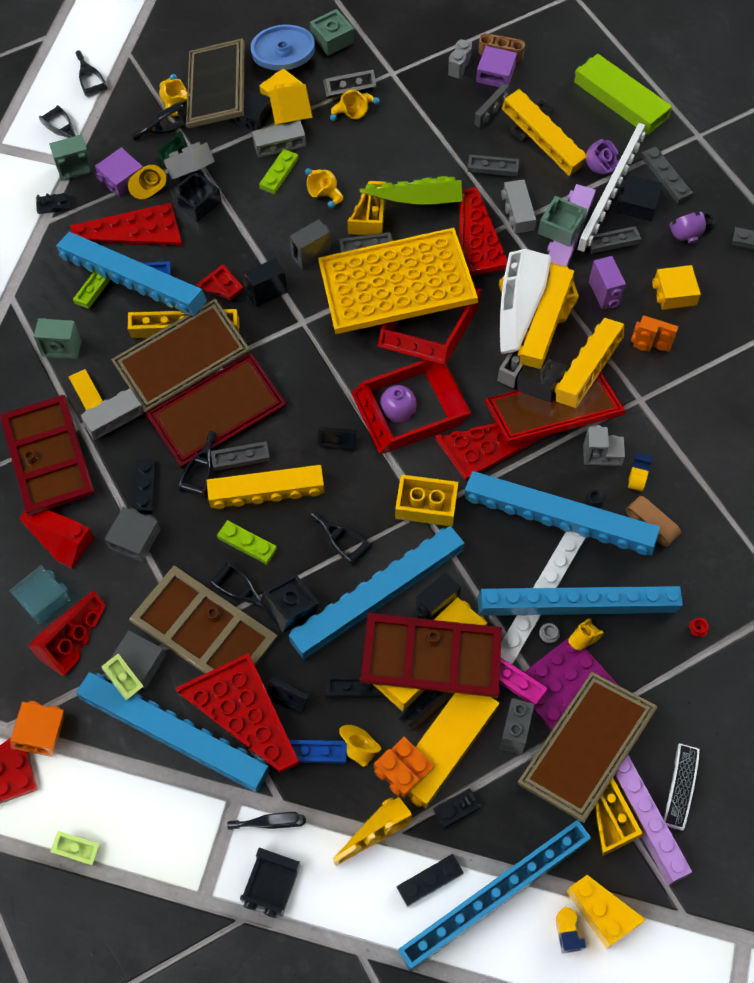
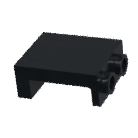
[240,847,301,918]

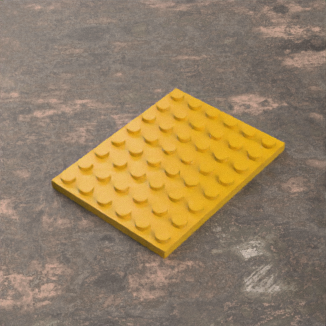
[318,228,478,334]

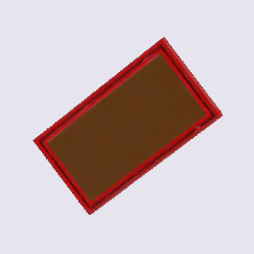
[485,372,625,445]

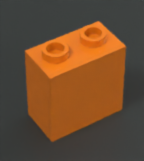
[10,701,64,757]

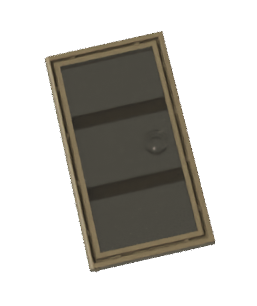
[186,38,245,128]

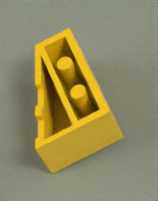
[347,181,386,235]
[594,778,643,856]
[566,875,646,949]

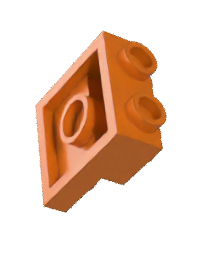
[630,315,679,352]
[374,737,434,798]

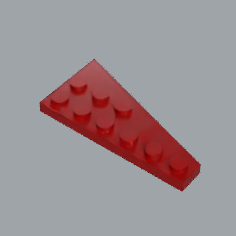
[459,187,508,276]
[70,203,183,247]

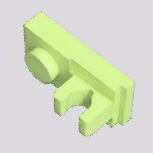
[101,654,143,700]
[50,831,99,866]

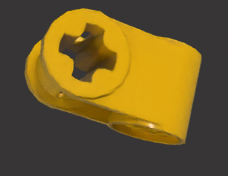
[568,618,604,651]

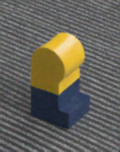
[628,452,653,492]
[556,907,586,954]

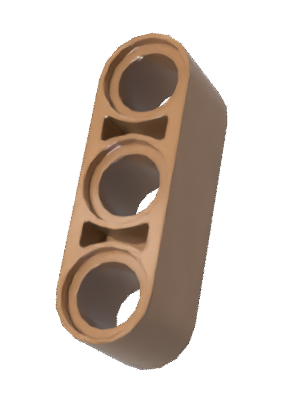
[478,34,525,62]
[626,496,681,547]

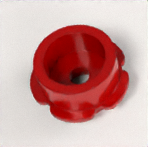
[689,618,709,637]

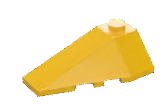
[333,797,412,866]

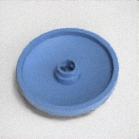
[251,25,315,70]

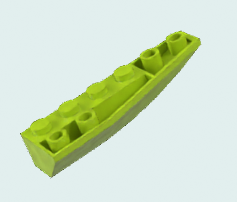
[360,176,462,204]

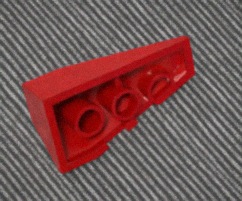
[19,510,94,569]
[28,591,106,676]

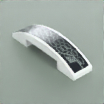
[663,743,699,831]

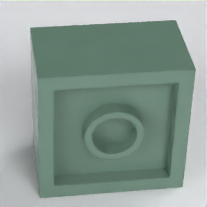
[310,9,355,56]
[49,134,94,181]
[538,196,587,247]
[34,318,82,359]

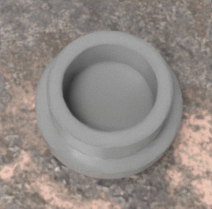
[539,623,560,643]

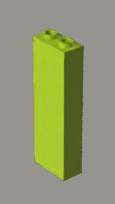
[574,54,672,135]

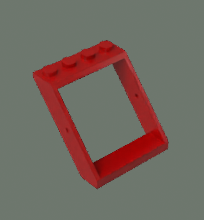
[378,287,482,364]
[351,360,472,454]

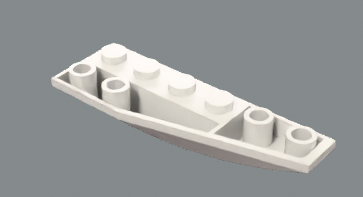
[500,249,551,354]

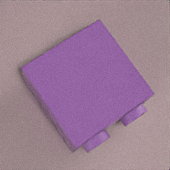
[476,46,517,87]
[95,147,143,197]
[589,256,626,309]

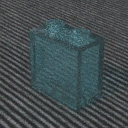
[9,565,70,625]

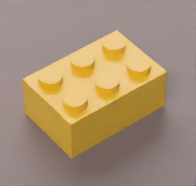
[395,475,458,527]

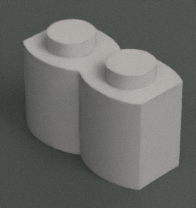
[448,39,472,79]

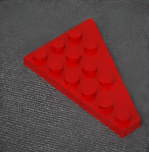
[176,653,300,773]

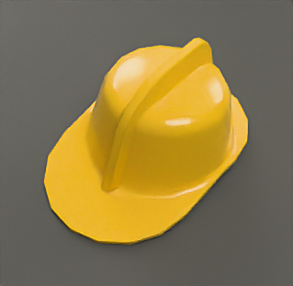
[128,165,166,199]
[339,725,381,767]

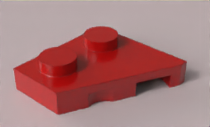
[196,265,245,301]

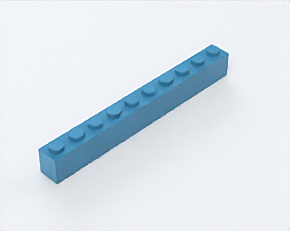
[56,232,207,316]
[465,471,660,556]
[289,526,465,660]
[478,586,683,616]
[76,672,270,793]
[398,820,591,972]

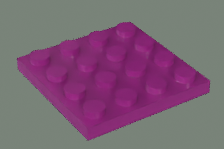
[523,638,619,731]

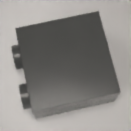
[290,219,331,270]
[104,507,161,562]
[110,630,166,690]
[499,698,534,755]

